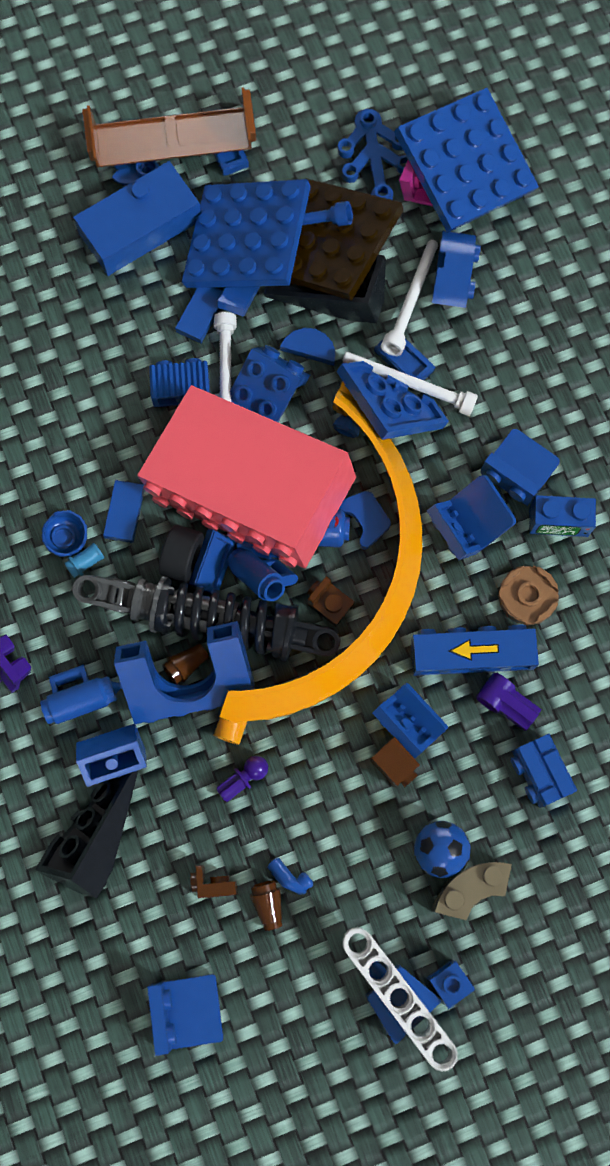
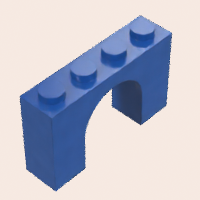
[114,621,255,725]

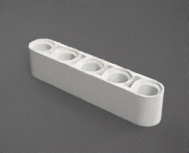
[342,927,458,1071]

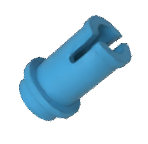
[64,543,104,578]

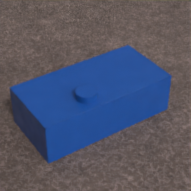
[73,161,201,276]

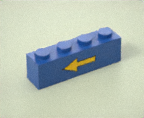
[411,624,539,676]

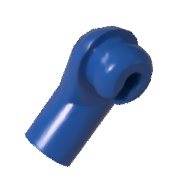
[267,858,314,895]

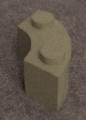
[431,862,512,920]

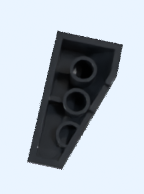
[35,770,138,898]

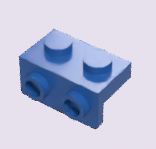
[372,683,448,759]

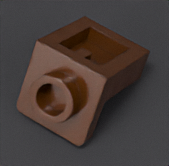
[307,576,355,627]
[191,865,238,898]

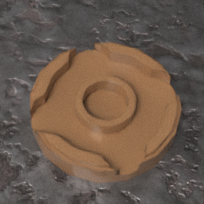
[498,566,559,625]

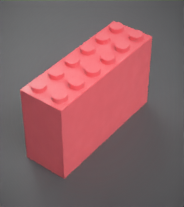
[137,385,356,569]

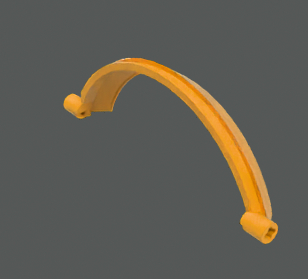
[213,381,422,745]

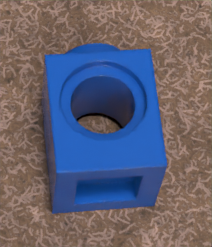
[426,959,475,1009]

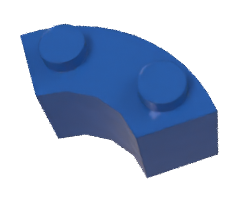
[432,231,481,308]

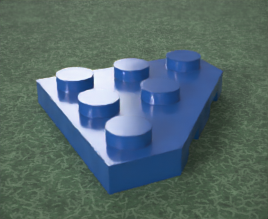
[336,361,449,440]

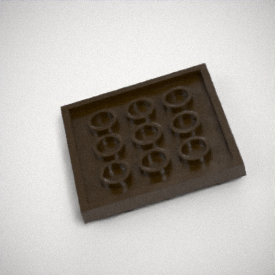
[290,178,404,301]

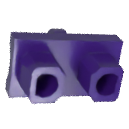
[0,634,31,694]

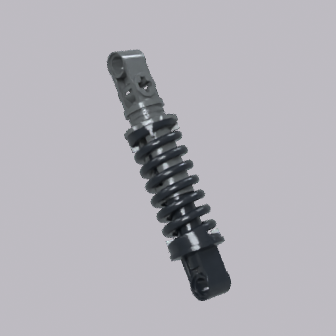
[72,575,341,662]

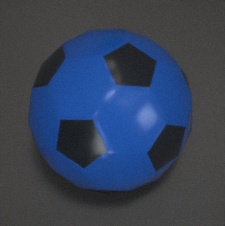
[414,821,471,878]

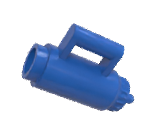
[228,548,298,601]
[40,664,122,725]

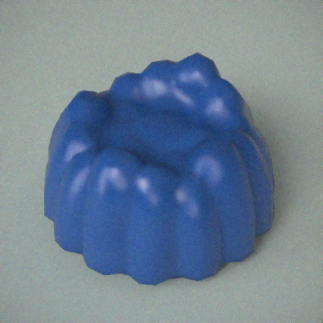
[332,415,360,438]

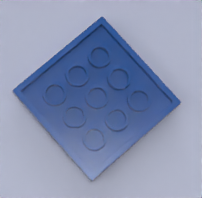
[394,88,539,233]
[182,179,311,288]

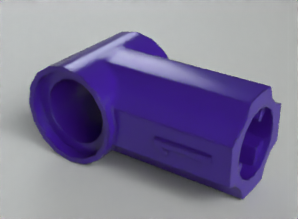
[476,672,542,731]

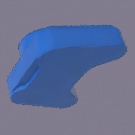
[339,491,391,549]

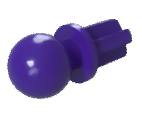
[216,755,269,802]

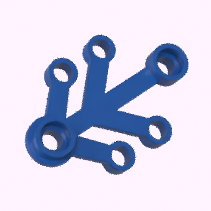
[338,109,408,200]

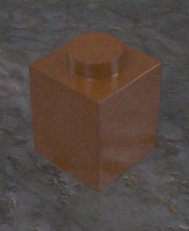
[370,737,420,788]

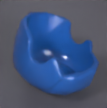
[42,510,87,557]

